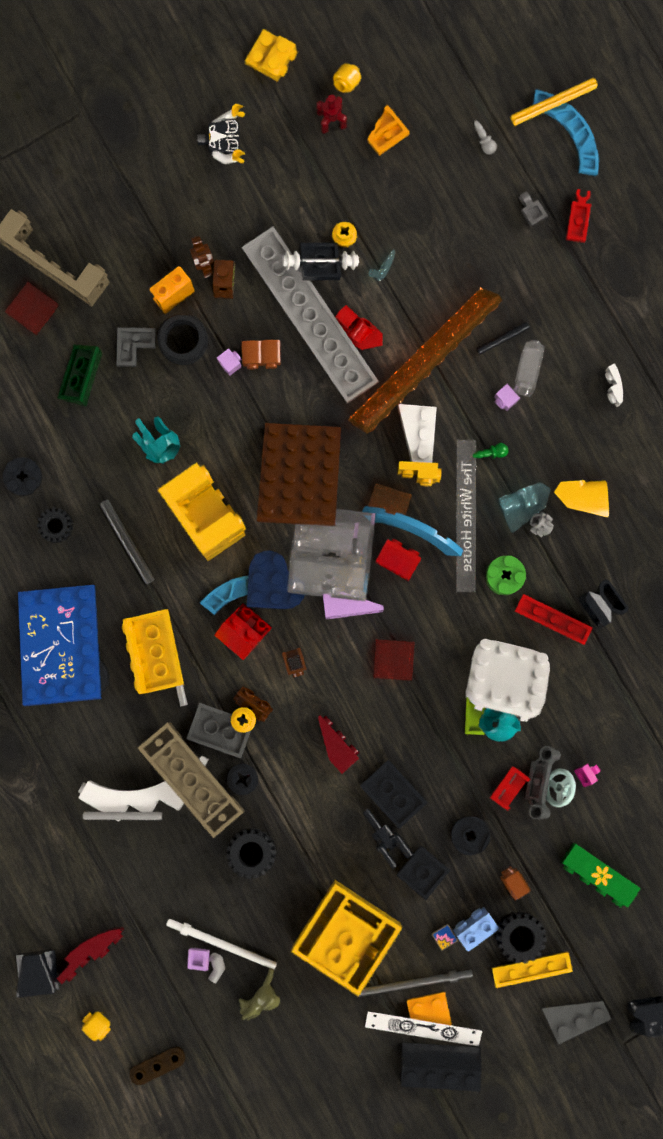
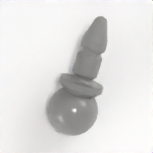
[474,120,497,154]

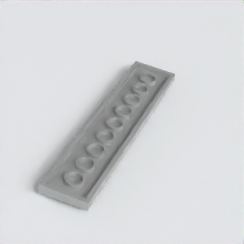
[242,227,379,404]

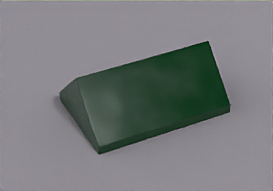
[58,344,102,407]

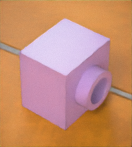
[217,348,242,376]
[494,384,520,411]

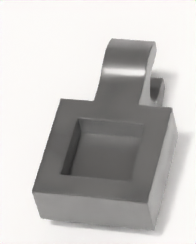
[519,191,548,227]

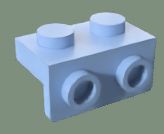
[453,907,499,951]

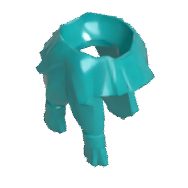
[132,416,180,463]
[478,708,521,742]

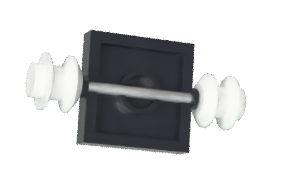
[282,243,359,280]

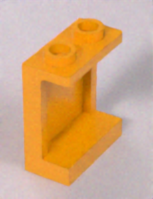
[150,266,195,314]

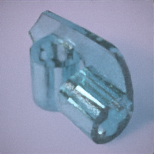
[499,482,551,533]

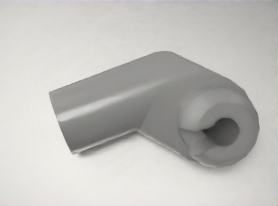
[208,953,225,983]

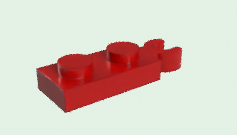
[566,189,591,243]

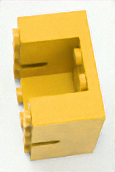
[158,463,246,561]
[292,880,402,996]

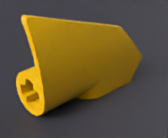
[554,480,609,517]

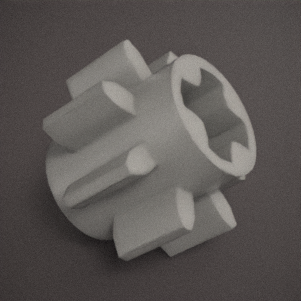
[530,512,554,537]

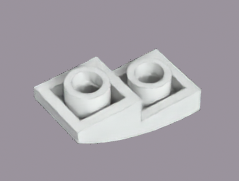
[605,364,623,407]

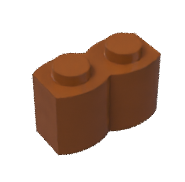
[242,340,281,370]
[500,866,531,900]

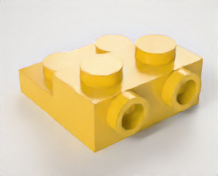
[245,29,297,81]
[398,461,441,486]

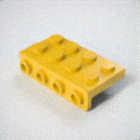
[122,609,184,694]

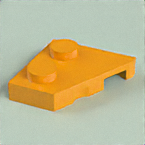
[368,105,409,156]
[406,992,452,1026]

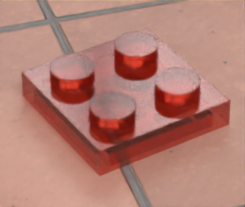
[5,282,59,335]
[373,639,415,681]

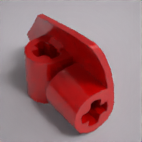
[335,305,383,350]

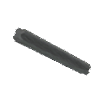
[100,500,155,584]

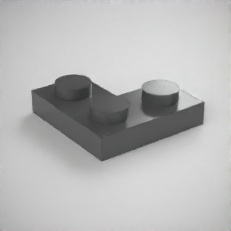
[117,328,156,367]

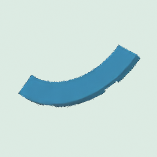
[533,90,599,176]
[362,506,463,556]
[200,575,307,615]

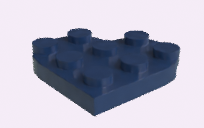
[247,550,306,609]

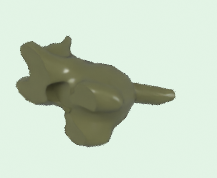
[239,968,280,1021]

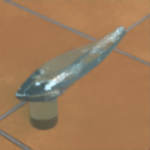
[369,249,395,281]

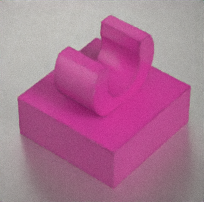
[574,764,600,787]

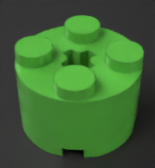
[486,556,526,595]

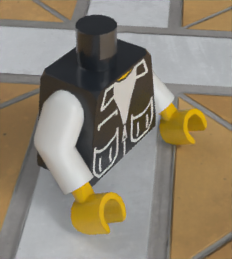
[197,104,245,164]

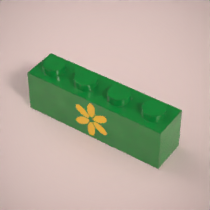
[561,843,641,908]

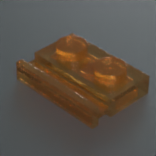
[368,483,412,515]

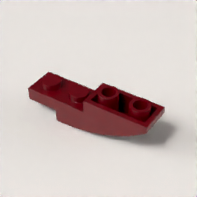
[57,927,124,984]

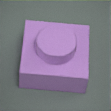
[187,948,210,971]

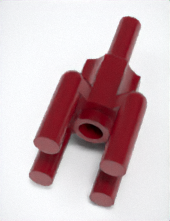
[316,95,347,134]

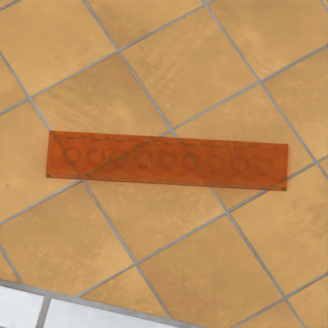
[348,288,502,434]

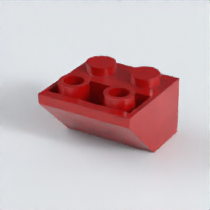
[375,539,421,581]
[214,603,272,660]

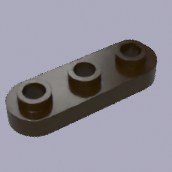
[130,1047,186,1085]

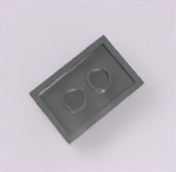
[187,703,252,758]

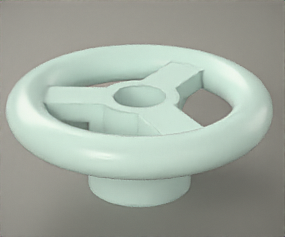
[546,768,576,807]

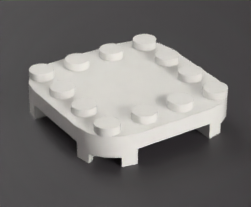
[466,639,550,721]

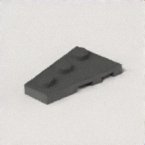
[541,1000,611,1044]

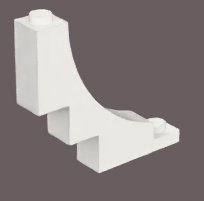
[78,756,209,822]

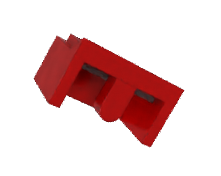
[490,766,530,811]

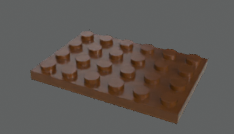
[257,423,341,526]

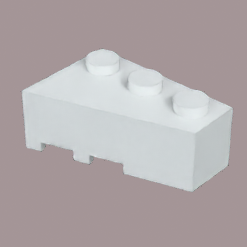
[398,404,437,463]

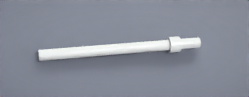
[166,919,277,970]

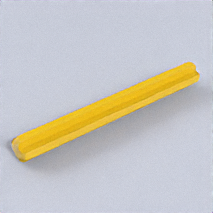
[511,78,598,125]

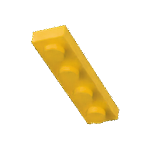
[492,951,573,988]

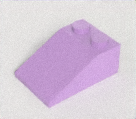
[323,589,384,619]

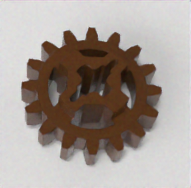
[190,236,214,278]

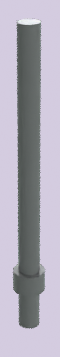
[357,969,473,997]

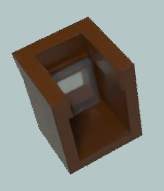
[282,647,307,678]

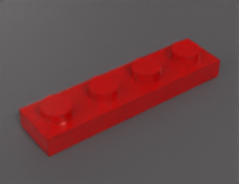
[514,594,592,645]

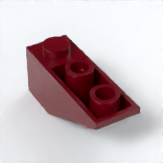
[318,715,359,774]

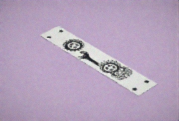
[365,1012,482,1046]

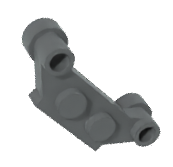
[525,746,561,820]

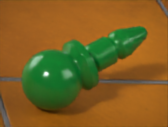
[472,443,509,459]

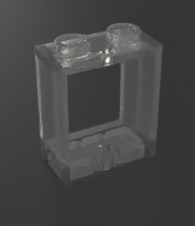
[513,340,545,397]

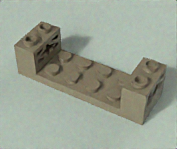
[0,209,110,306]
[138,722,245,838]

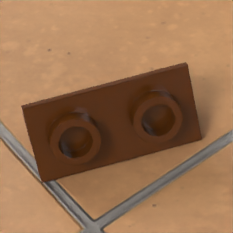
[233,686,273,722]

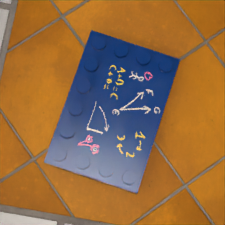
[18,585,101,706]

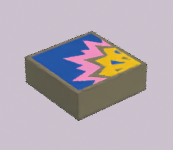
[431,923,458,951]

